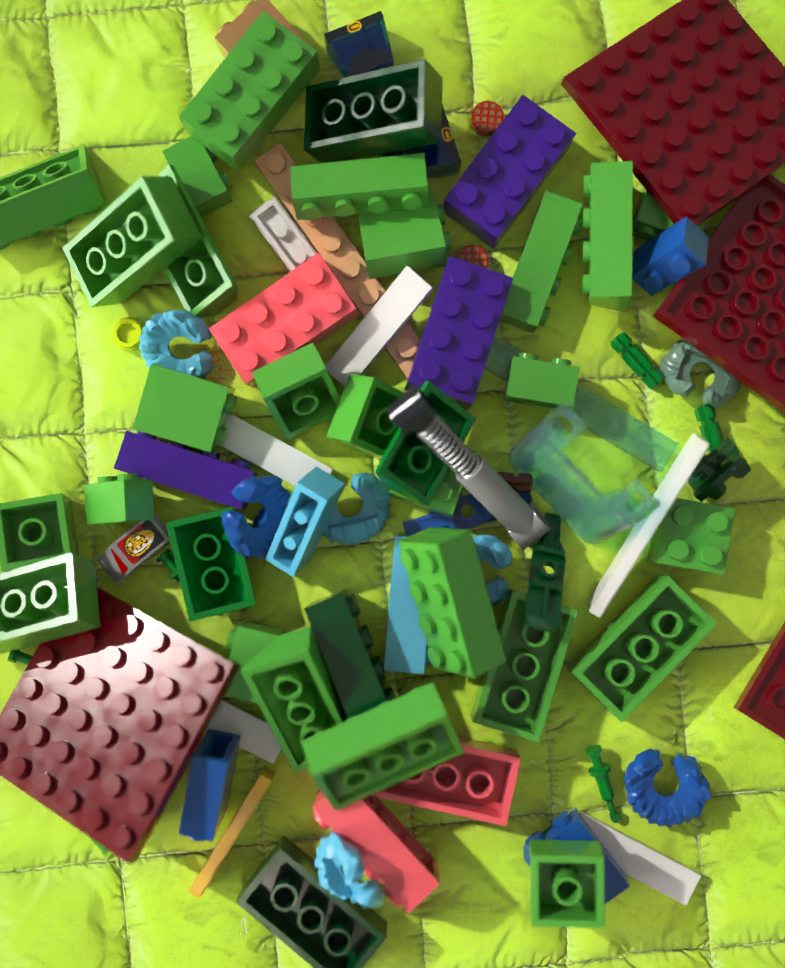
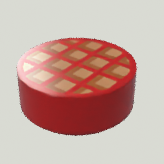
[471,101,504,137]
[457,245,489,269]

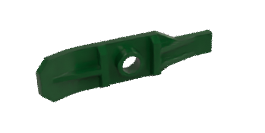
[525,513,566,632]

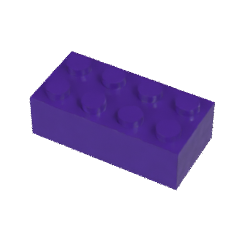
[443,95,576,249]
[404,256,513,411]

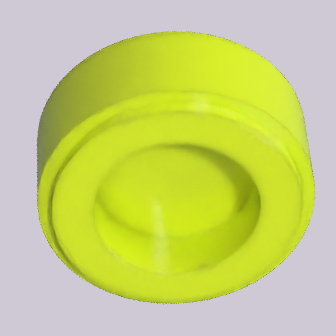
[111,317,143,351]

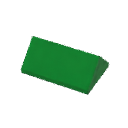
[375,381,476,507]
[166,506,256,622]

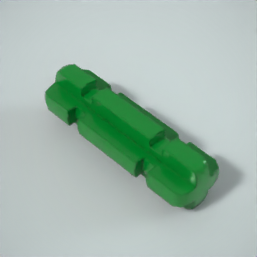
[610,332,664,389]
[694,405,724,452]

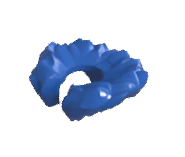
[221,476,291,559]
[624,749,712,827]

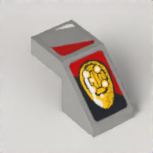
[97,513,170,586]

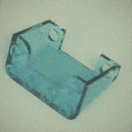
[509,402,661,545]

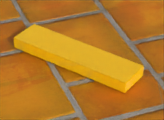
[188,767,275,898]

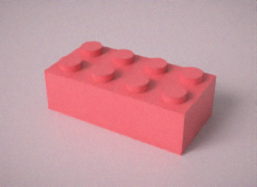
[208,253,361,387]
[371,737,521,826]
[312,789,440,913]

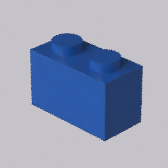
[632,216,709,296]

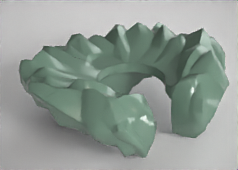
[660,339,742,410]

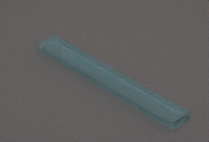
[484,335,678,472]

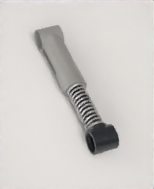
[387,385,551,550]

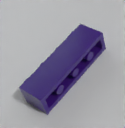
[113,430,258,510]

